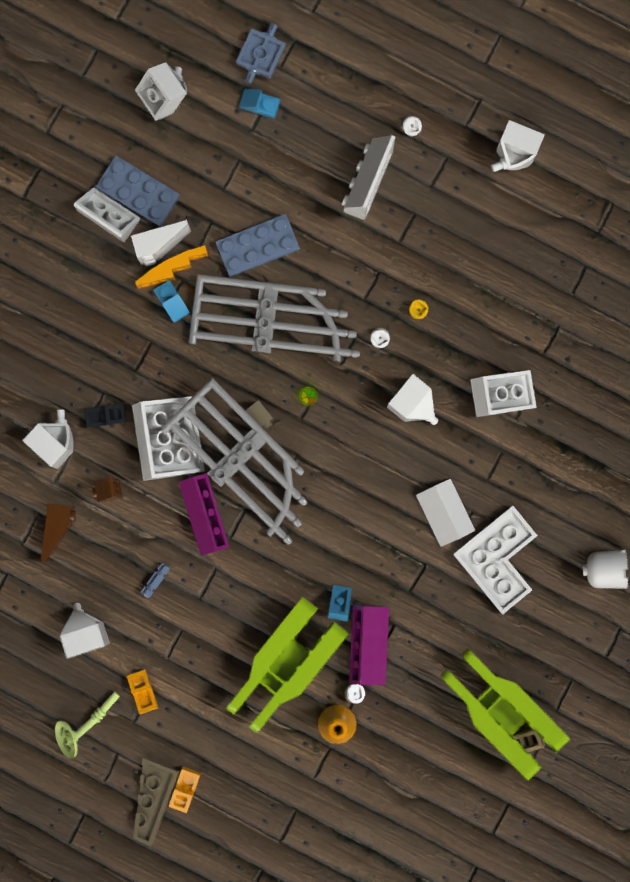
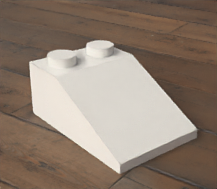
[131,220,191,266]
[470,370,536,417]

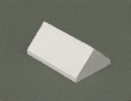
[74,187,140,242]
[416,479,475,547]

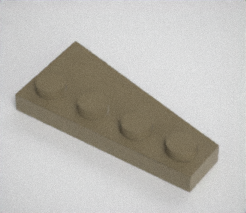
[133,757,180,846]

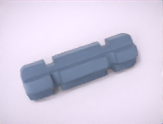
[140,563,170,598]

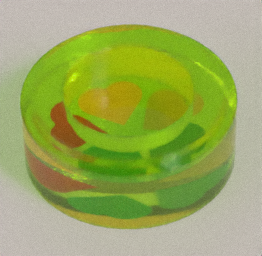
[299,386,318,406]

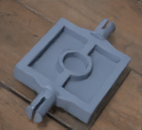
[236,23,286,84]

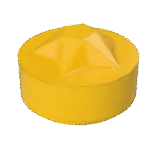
[409,300,428,319]

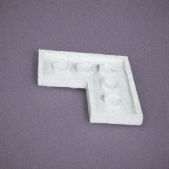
[453,506,538,615]

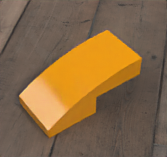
[127,670,158,715]
[169,767,201,813]

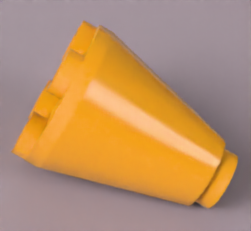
[318,705,357,744]

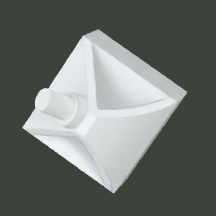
[135,62,187,121]
[491,120,545,172]
[387,374,438,425]
[23,410,73,469]
[60,603,110,658]

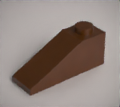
[92,477,123,503]
[41,504,76,562]

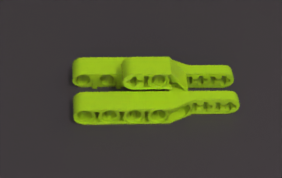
[226,597,349,733]
[440,648,570,781]

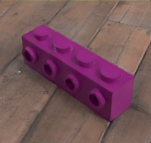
[179,474,229,556]

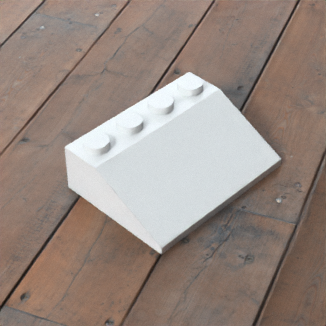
[342,135,395,220]
[132,396,205,481]

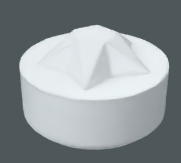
[402,116,422,136]
[371,328,390,348]
[345,684,365,703]

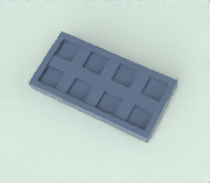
[96,156,180,227]
[216,214,300,278]

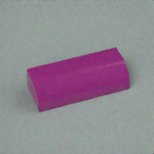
[349,605,389,685]

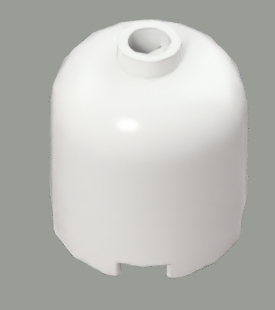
[583,550,628,589]

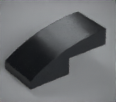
[84,404,126,428]

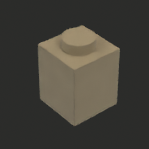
[245,400,273,430]

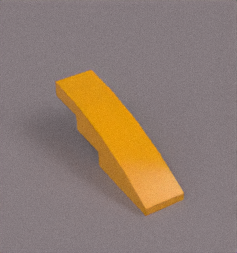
[135,245,208,289]

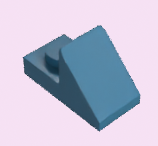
[239,89,280,119]
[154,280,190,323]
[328,585,352,621]

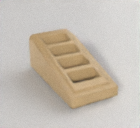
[513,728,545,752]

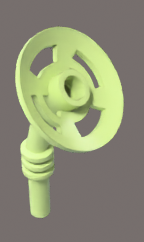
[55,691,120,758]

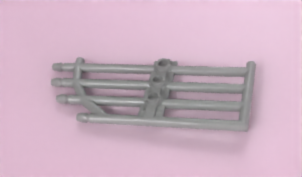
[188,274,360,362]
[161,378,308,545]

